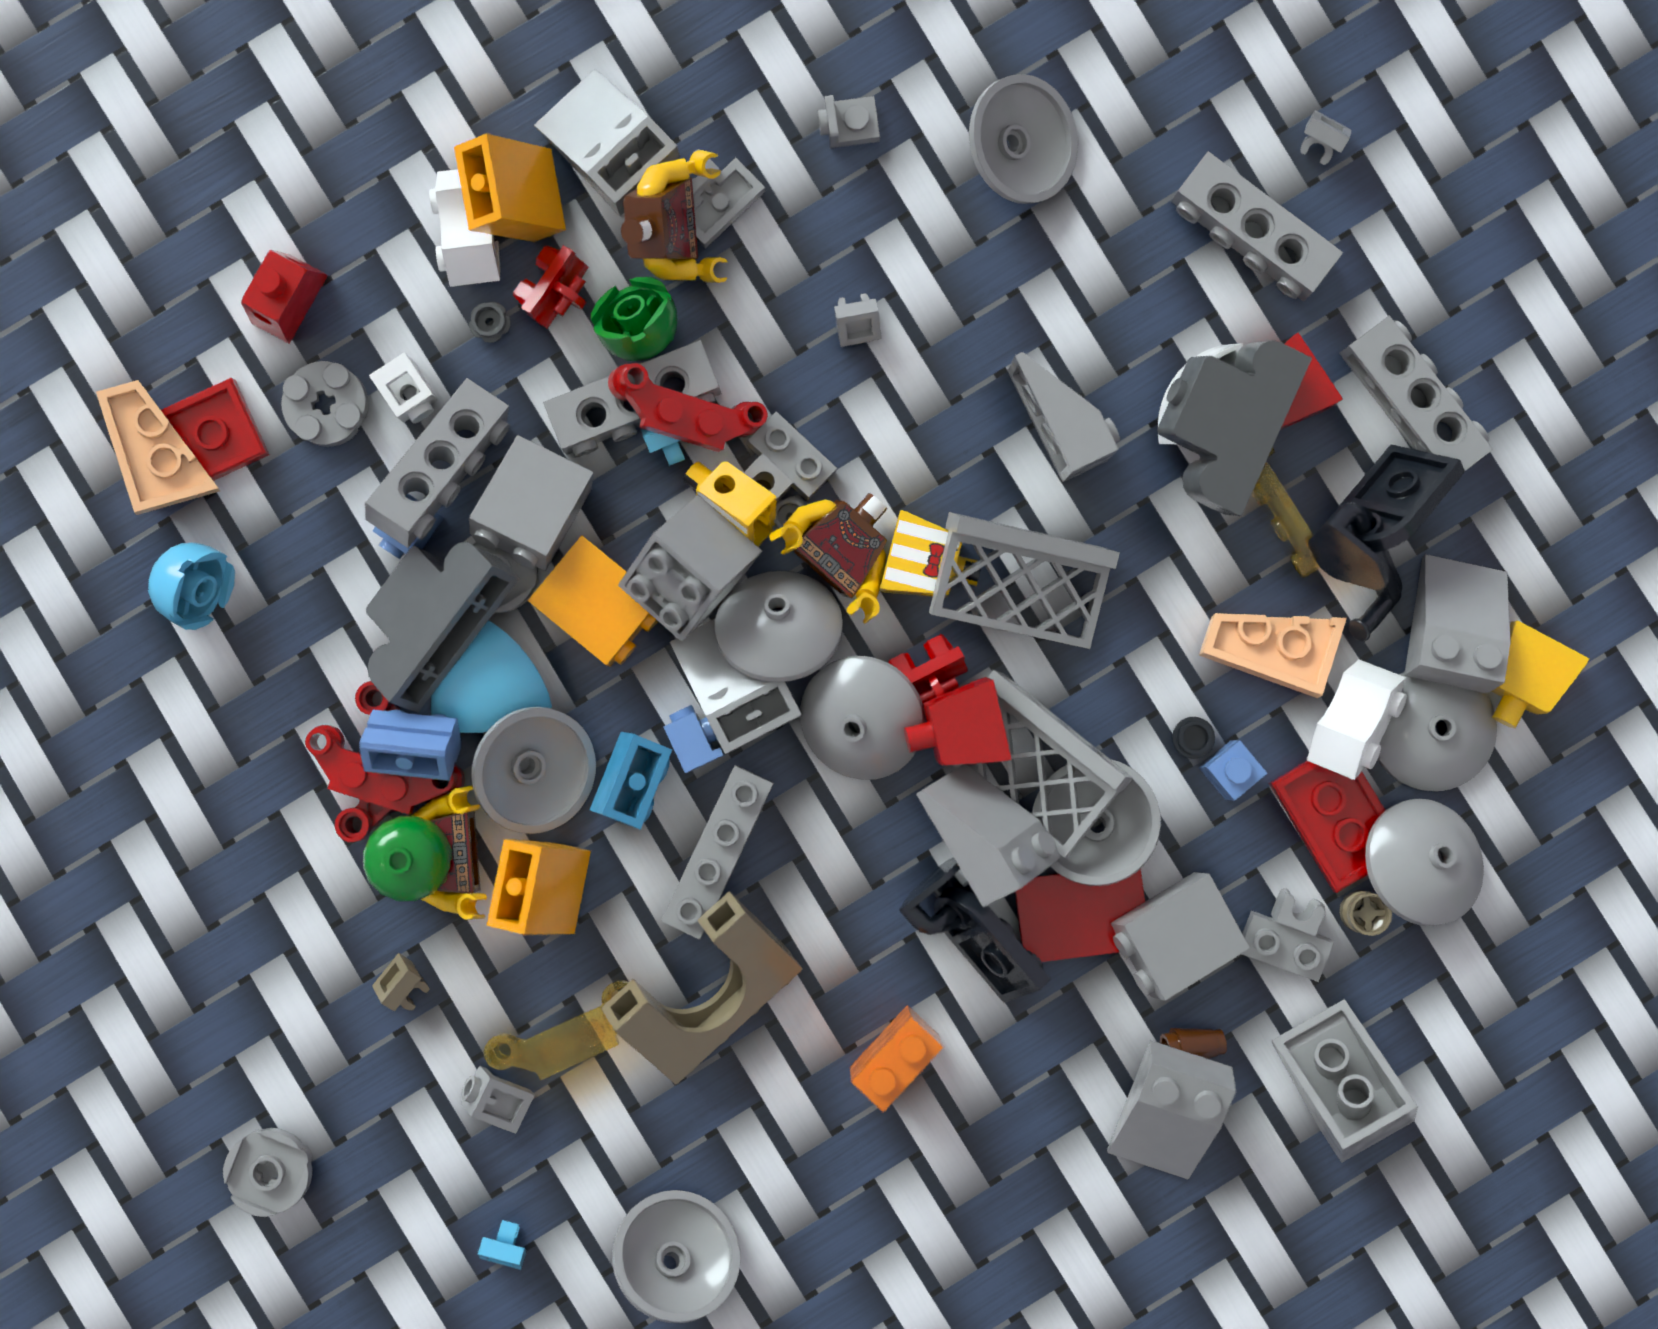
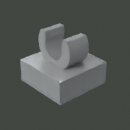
[1301,110,1351,165]
[834,294,882,347]

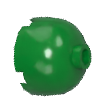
[591,277,678,361]
[363,816,452,901]

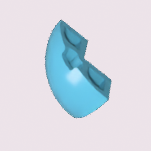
[431,620,552,733]

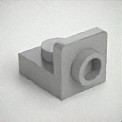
[818,95,880,148]
[461,1066,535,1134]

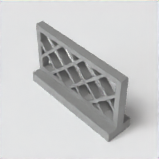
[929,512,1120,649]
[953,670,1133,858]

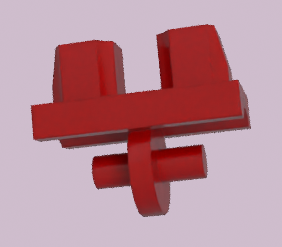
[513,245,589,329]
[888,634,968,704]

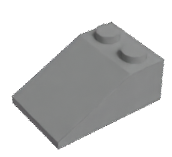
[1008,352,1120,483]
[1404,554,1510,694]
[916,764,1061,907]
[1272,999,1418,1163]
[1107,1040,1236,1179]

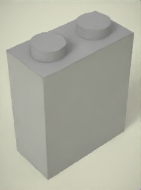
[469,435,593,571]
[1111,872,1250,1001]

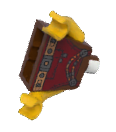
[621,150,728,283]
[769,493,887,624]
[412,785,487,920]

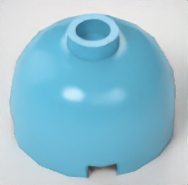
[148,543,235,630]

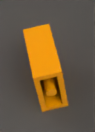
[454,133,566,242]
[527,535,658,667]
[487,839,591,935]

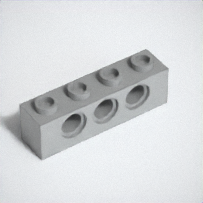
[1171,151,1343,301]
[1339,315,1493,471]
[543,340,721,457]
[365,378,510,548]
[661,765,774,940]

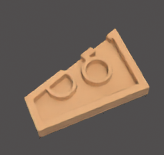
[96,380,220,515]
[1199,613,1347,698]

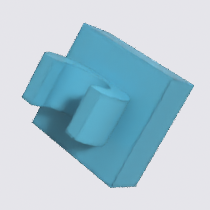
[641,429,685,466]
[478,1220,526,1270]

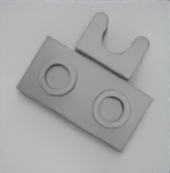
[692,149,766,249]
[744,412,837,503]
[1242,888,1334,982]

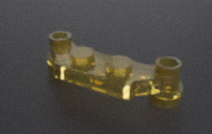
[1252,447,1320,578]
[484,980,629,1081]

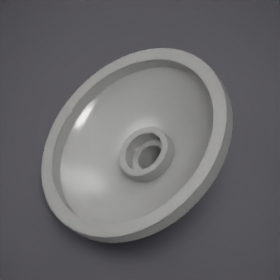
[969,74,1078,204]
[715,571,843,682]
[800,656,925,780]
[1377,671,1497,791]
[472,707,596,834]
[1032,759,1161,886]
[1365,799,1484,926]
[612,1190,740,1323]

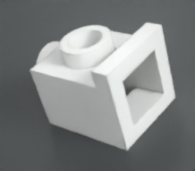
[369,352,438,423]

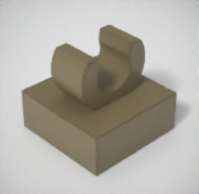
[372,953,430,1012]

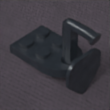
[1308,444,1465,642]
[899,857,1051,1003]

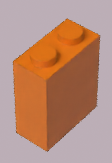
[850,1005,944,1112]

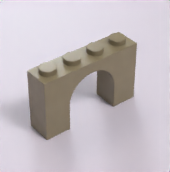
[601,891,803,1085]

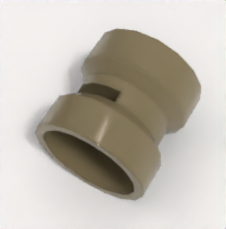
[1339,890,1392,936]

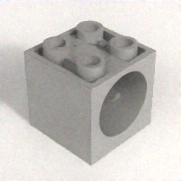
[618,495,762,641]

